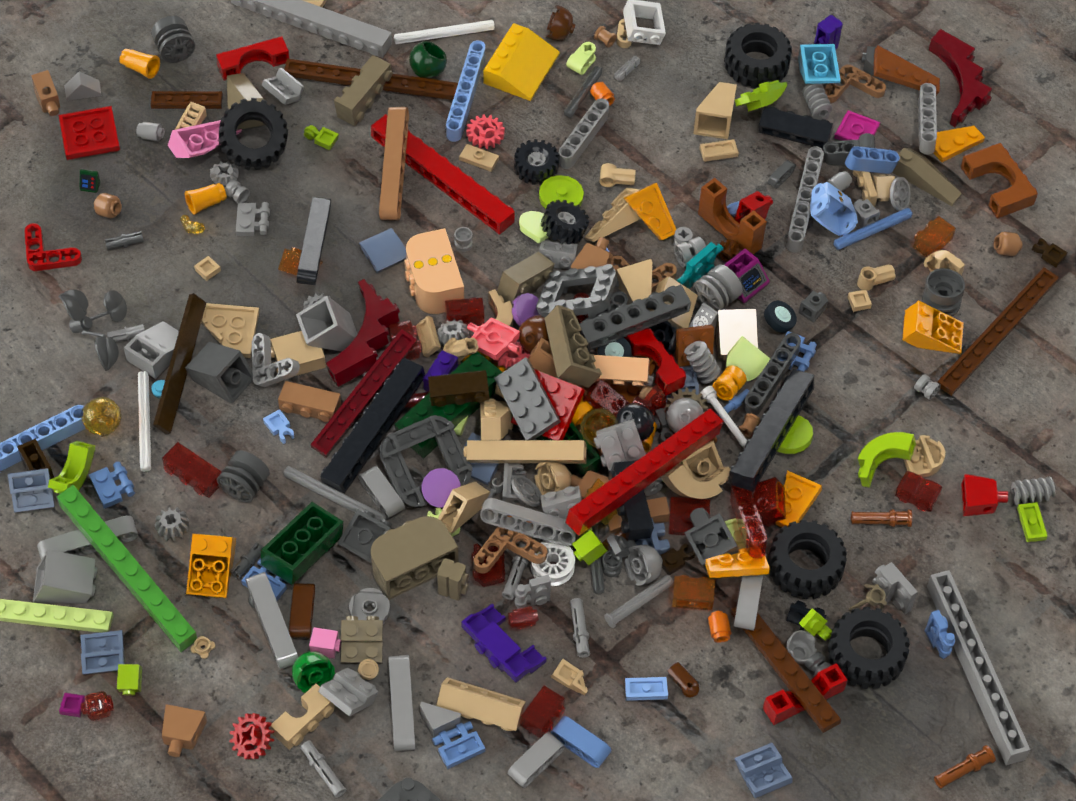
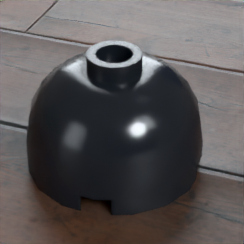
[649,320,679,355]
[615,403,655,442]

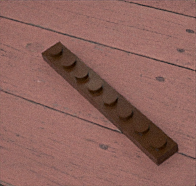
[731,607,841,733]

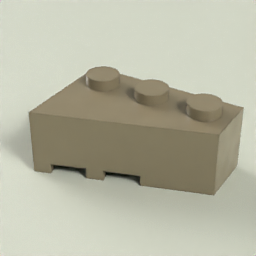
[497,251,555,308]

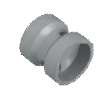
[225,179,250,203]
[454,227,473,252]
[914,374,941,400]

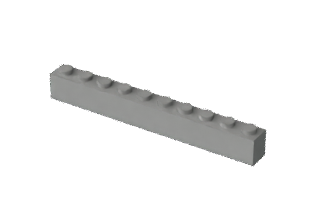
[231,0,392,58]
[927,570,1030,765]

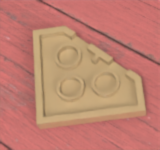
[201,303,260,358]

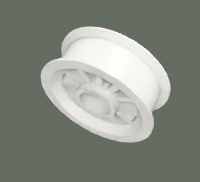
[531,541,575,586]

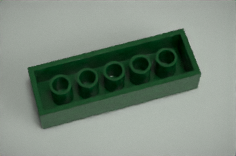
[394,352,502,459]

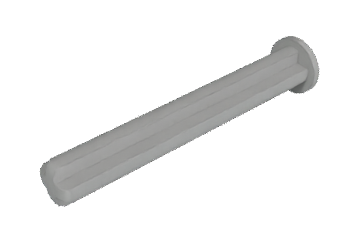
[604,575,674,628]

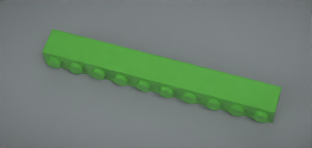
[57,485,197,652]

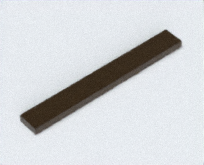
[153,293,206,434]

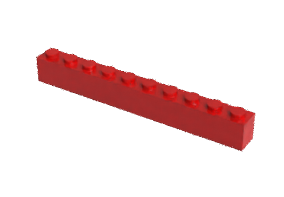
[371,114,515,235]
[565,408,724,536]

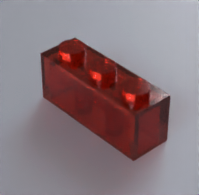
[162,442,222,498]

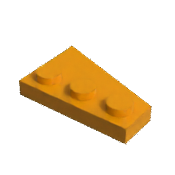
[933,126,985,162]
[624,183,676,240]
[776,470,822,527]
[705,543,770,578]

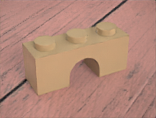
[270,684,335,750]

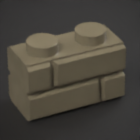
[437,558,469,601]

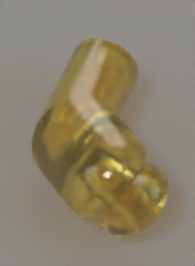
[180,215,205,234]

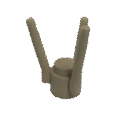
[849,584,887,612]

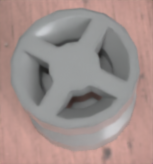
[674,227,693,246]

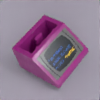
[724,249,770,303]

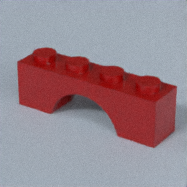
[216,36,290,81]
[624,328,686,396]
[763,663,847,725]

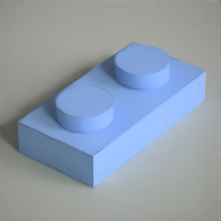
[625,677,668,701]

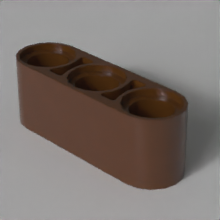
[289,583,315,638]

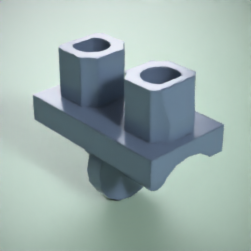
[635,518,670,554]

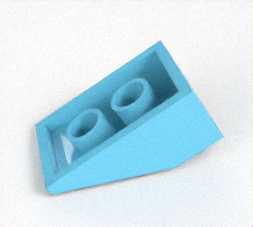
[798,44,841,84]

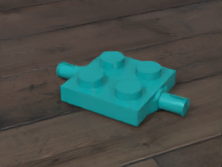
[676,242,723,289]

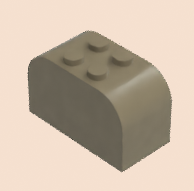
[371,516,459,600]

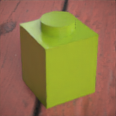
[572,530,607,566]
[117,664,142,696]

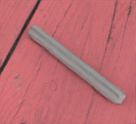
[283,466,387,521]

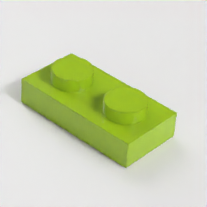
[1017,502,1048,542]

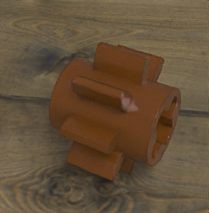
[719,239,741,262]

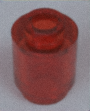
[508,606,539,630]

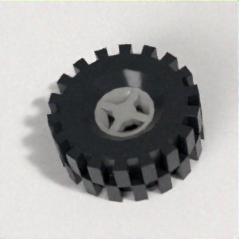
[514,139,559,185]
[541,200,590,244]

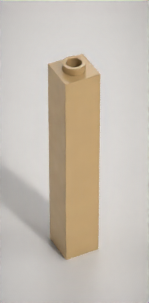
[464,440,587,464]

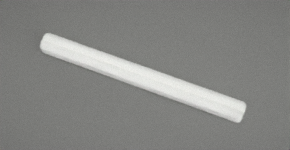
[394,20,495,44]
[138,371,151,472]

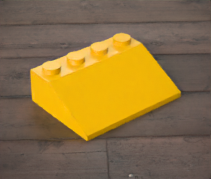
[483,23,560,101]

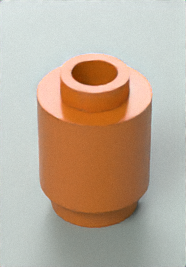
[590,82,615,106]
[708,611,731,643]

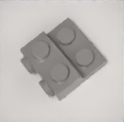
[594,419,646,471]
[872,562,918,614]
[318,668,379,716]

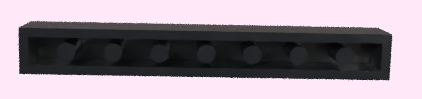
[320,358,425,494]
[729,369,814,492]

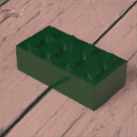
[260,502,344,585]

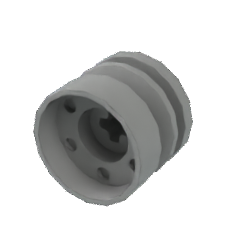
[692,264,743,311]

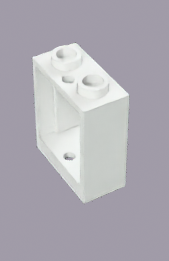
[623,0,666,45]

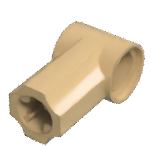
[600,163,636,187]
[857,264,896,291]
[443,337,478,362]

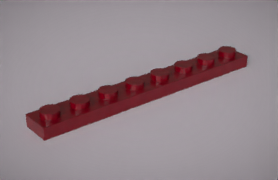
[311,329,417,458]

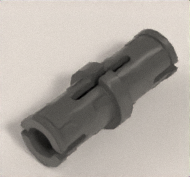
[105,231,144,250]
[230,543,263,580]

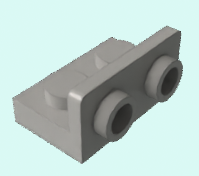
[539,240,578,270]

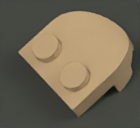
[924,250,965,276]
[903,435,945,480]

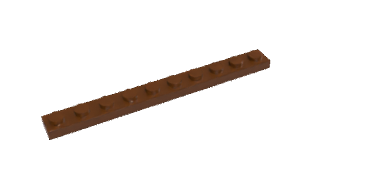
[284,59,458,100]
[937,267,1059,396]

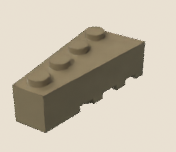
[334,55,393,126]
[544,305,602,388]

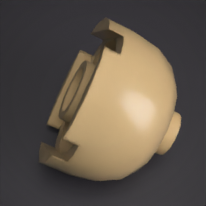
[534,462,571,495]

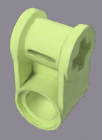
[566,42,596,75]

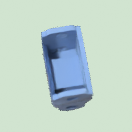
[810,182,858,236]

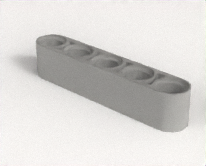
[918,83,937,155]
[559,99,609,169]
[480,498,576,546]
[37,515,138,559]
[734,553,766,631]
[245,572,298,670]
[388,655,415,751]

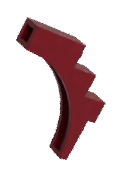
[929,29,992,127]
[326,279,400,387]

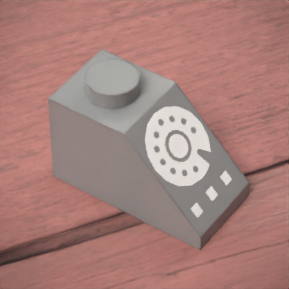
[688,303,719,335]

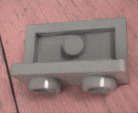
[262,68,304,105]
[541,486,582,519]

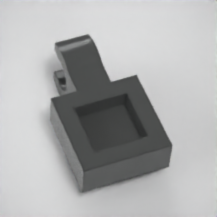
[654,408,675,443]
[606,534,636,558]

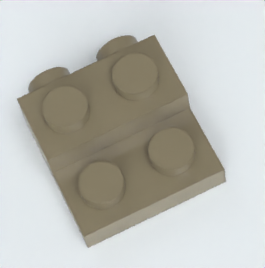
[341,616,383,664]

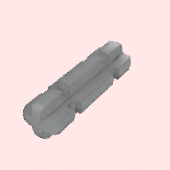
[614,55,640,82]

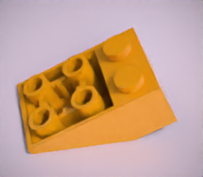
[902,300,964,354]
[186,533,236,598]

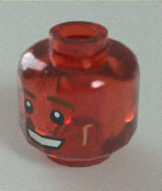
[81,691,114,721]

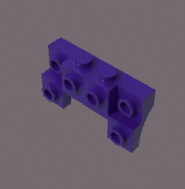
[461,604,547,683]

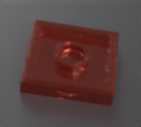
[669,497,710,535]

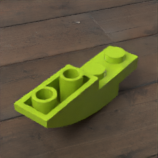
[735,80,787,112]

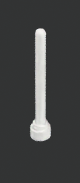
[700,386,747,449]

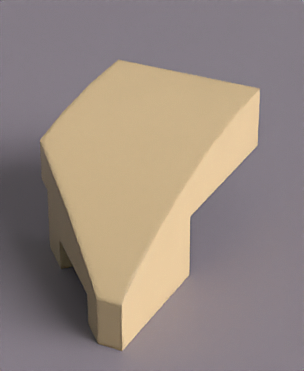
[551,659,588,695]

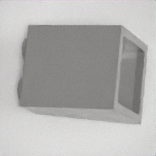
[296,296,357,351]
[33,549,97,604]

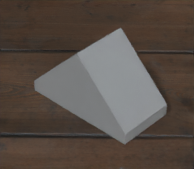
[64,71,102,101]
[420,702,461,738]

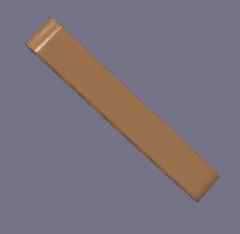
[379,107,409,220]

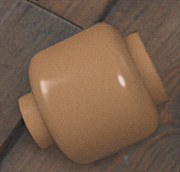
[94,193,122,219]
[993,232,1022,256]

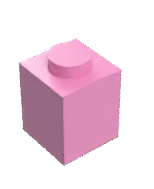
[309,627,341,659]

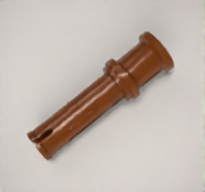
[851,509,912,527]
[934,745,996,789]

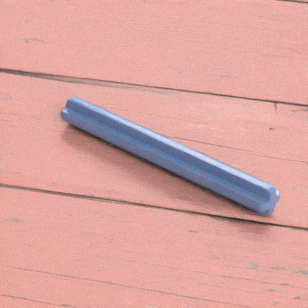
[833,208,913,250]

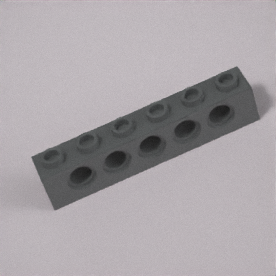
[580,284,691,351]

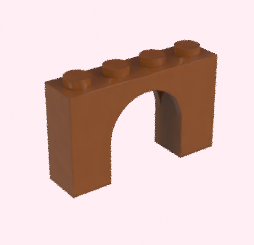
[961,143,1038,219]
[698,178,767,254]

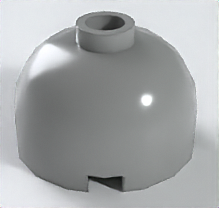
[666,398,704,433]
[624,545,662,585]

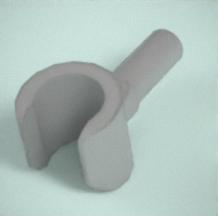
[487,478,503,499]

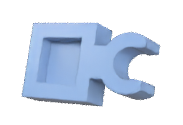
[263,409,294,444]

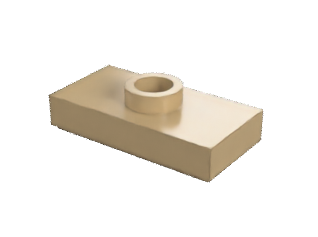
[700,139,739,162]
[459,144,499,172]
[415,316,441,357]

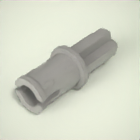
[107,324,145,342]

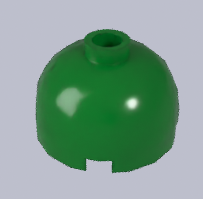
[292,651,335,693]

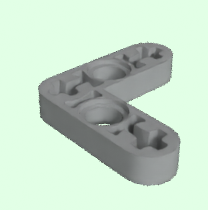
[252,333,300,387]

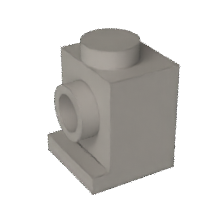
[853,199,880,228]

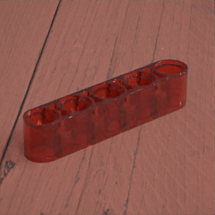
[730,485,767,558]

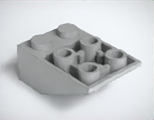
[124,321,179,379]

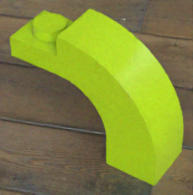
[858,432,916,488]
[48,441,95,494]

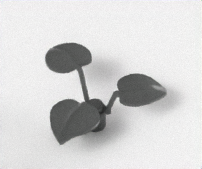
[58,290,127,371]

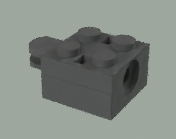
[684,508,739,573]

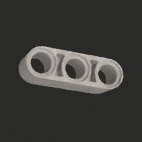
[358,466,405,519]
[507,732,565,788]

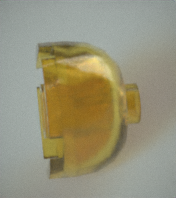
[81,397,122,437]
[580,409,618,448]

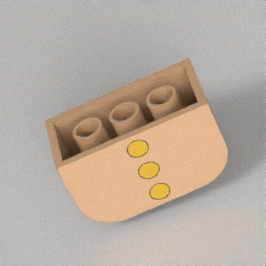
[404,228,464,314]

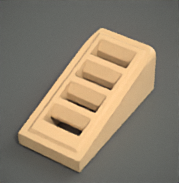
[175,102,207,130]

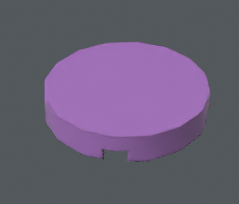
[512,293,539,326]
[422,468,461,508]

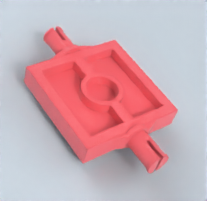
[467,317,521,360]

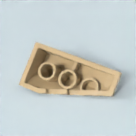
[584,188,641,242]

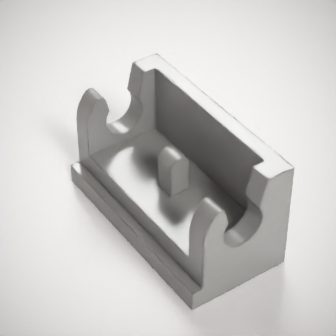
[502,463,526,507]

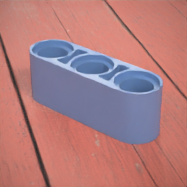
[845,146,900,174]
[550,716,612,768]

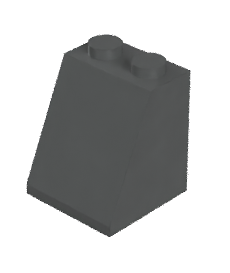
[185,342,253,404]

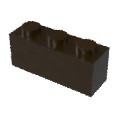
[428,370,489,407]

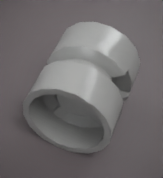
[674,236,706,267]

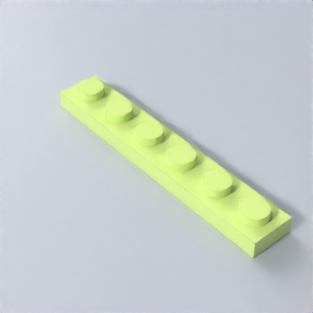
[0,599,114,633]

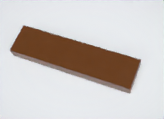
[151,91,223,109]

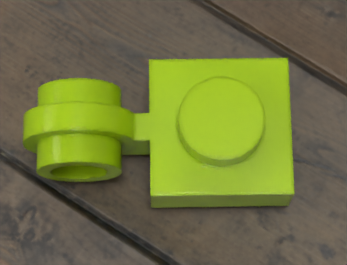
[304,125,339,150]
[799,608,832,641]

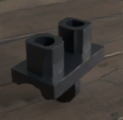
[786,600,827,631]

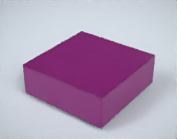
[59,693,86,717]

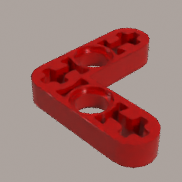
[25,223,82,271]

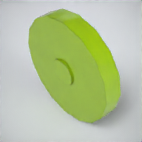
[539,175,584,209]
[777,415,813,454]

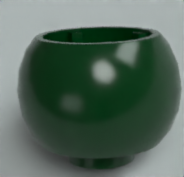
[409,41,447,79]

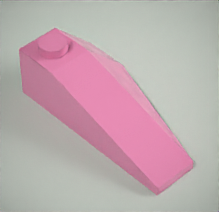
[168,120,242,158]

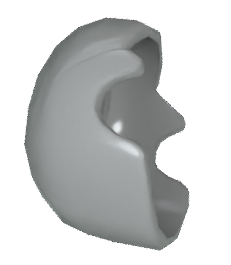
[786,630,817,664]

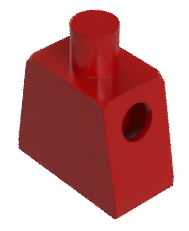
[734,191,773,224]
[961,474,1008,516]

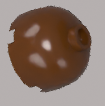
[545,5,575,41]
[519,315,549,353]

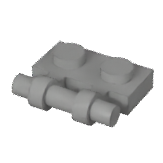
[236,202,270,236]
[515,574,551,610]

